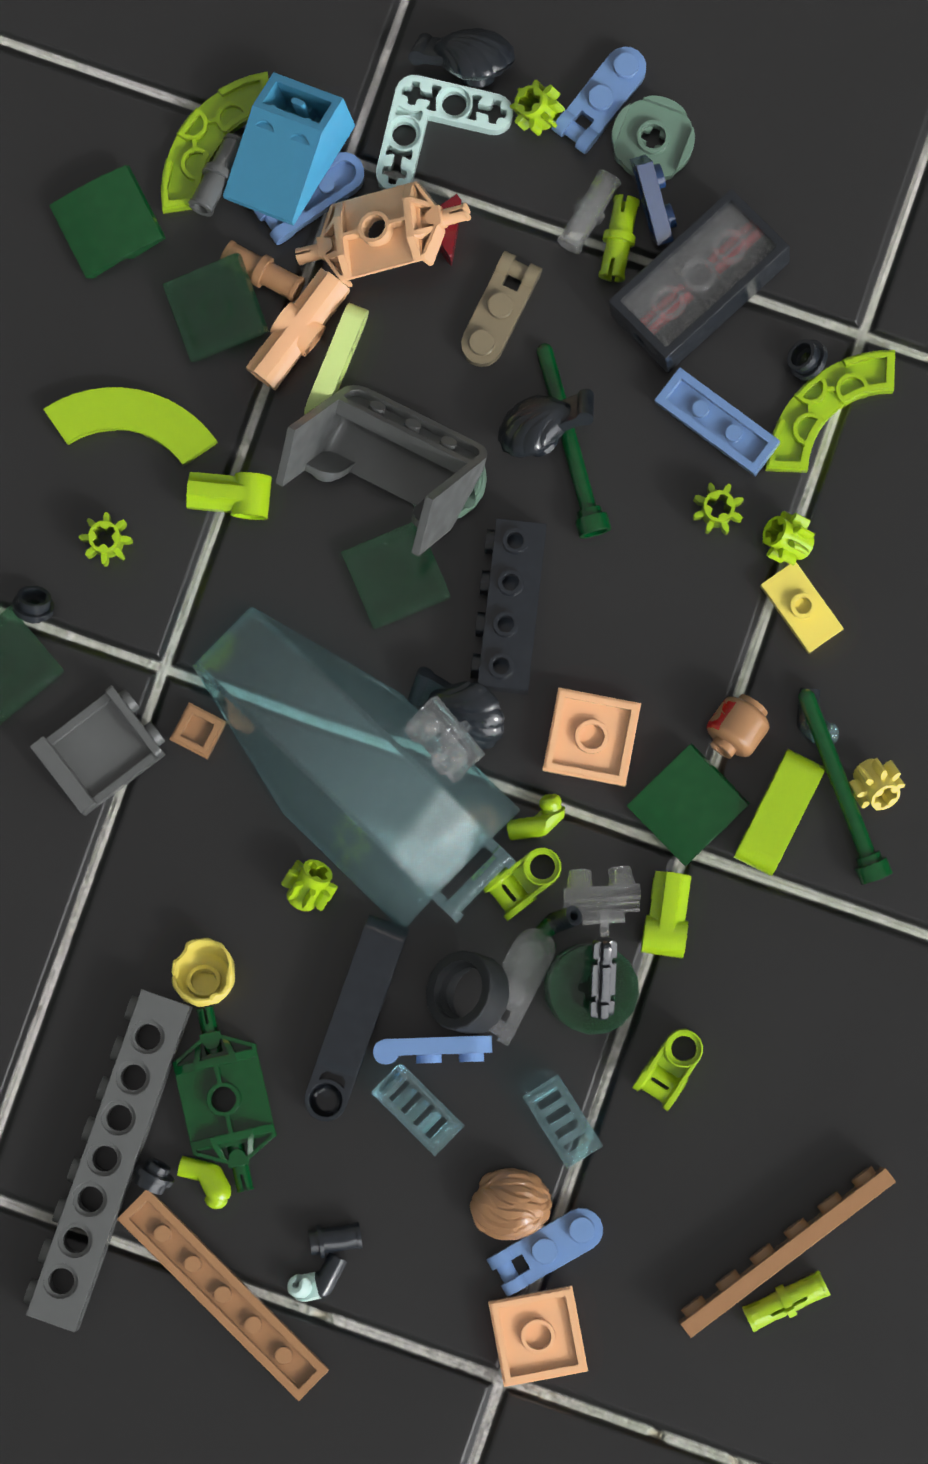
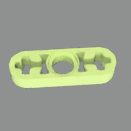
[304,303,369,414]

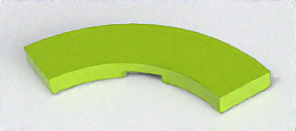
[161,72,269,214]
[765,350,895,473]
[43,387,218,466]

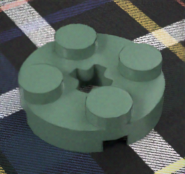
[611,95,695,180]

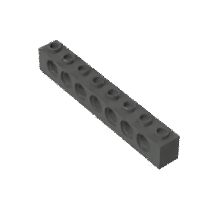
[23,989,193,1332]

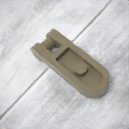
[461,251,543,367]

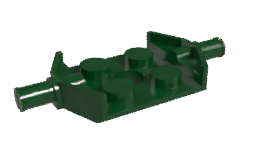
[173,1006,277,1193]

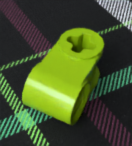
[482,848,562,921]
[632,1028,703,1111]

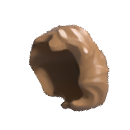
[470,1168,552,1240]

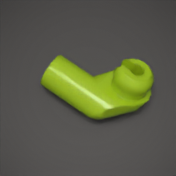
[507,794,565,840]
[177,1155,231,1209]

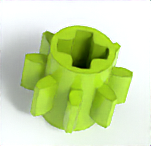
[510,80,565,136]
[692,483,744,535]
[762,511,815,565]
[79,512,133,567]
[281,859,338,911]

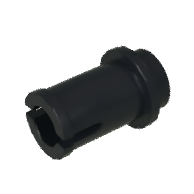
[308,1222,362,1258]

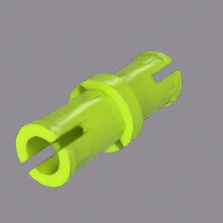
[598,194,640,283]
[742,1270,831,1332]

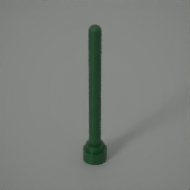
[536,343,612,539]
[798,689,893,885]

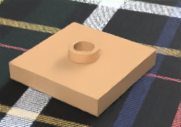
[542,687,641,787]
[488,1285,588,1387]

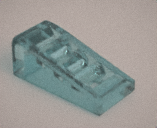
[371,1063,464,1156]
[522,1074,603,1169]

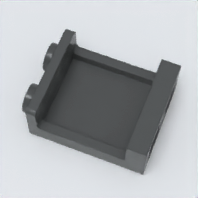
[30,685,166,816]

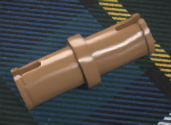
[220,240,305,302]

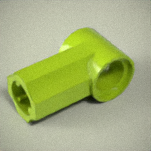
[186,472,272,520]
[641,871,691,958]

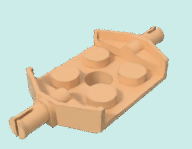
[295,181,471,287]

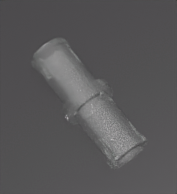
[557,170,622,254]

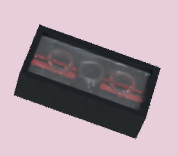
[609,189,790,373]

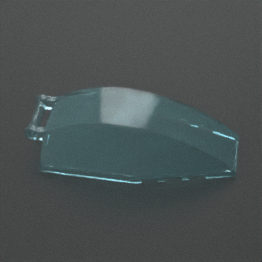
[193,606,521,927]

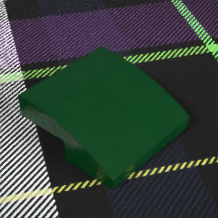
[49,165,166,279]
[627,743,750,866]

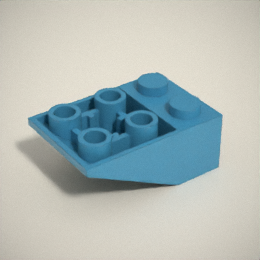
[223,72,355,226]

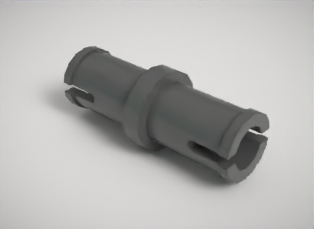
[188,133,242,217]

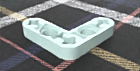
[376,75,513,190]

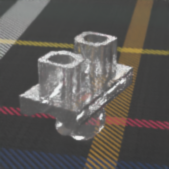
[404,696,485,783]
[563,866,641,936]

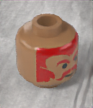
[706,694,770,759]

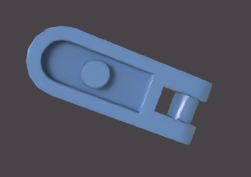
[551,47,646,155]
[253,152,364,245]
[373,1035,493,1065]
[486,1208,603,1297]

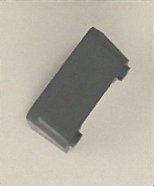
[276,385,487,556]

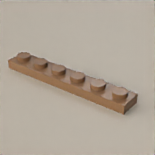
[678,1166,896,1338]
[117,1190,329,1401]

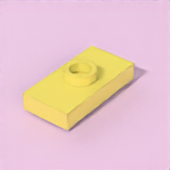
[760,562,844,654]

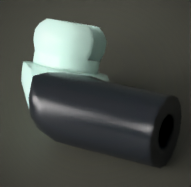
[287,1253,347,1302]

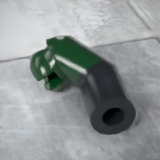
[529,905,582,957]

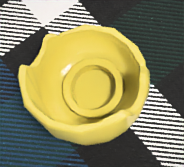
[171,938,235,1007]

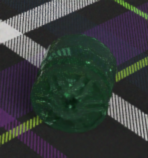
[543,943,639,1035]

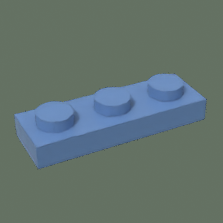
[654,367,780,477]

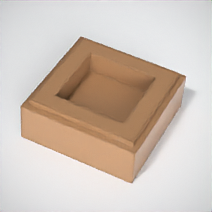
[169,702,227,760]

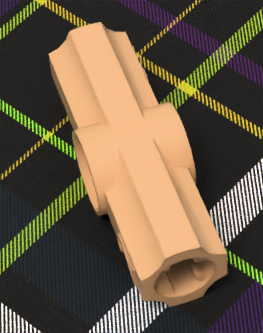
[246,268,350,390]

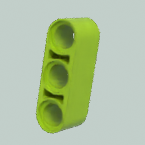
[734,749,825,876]

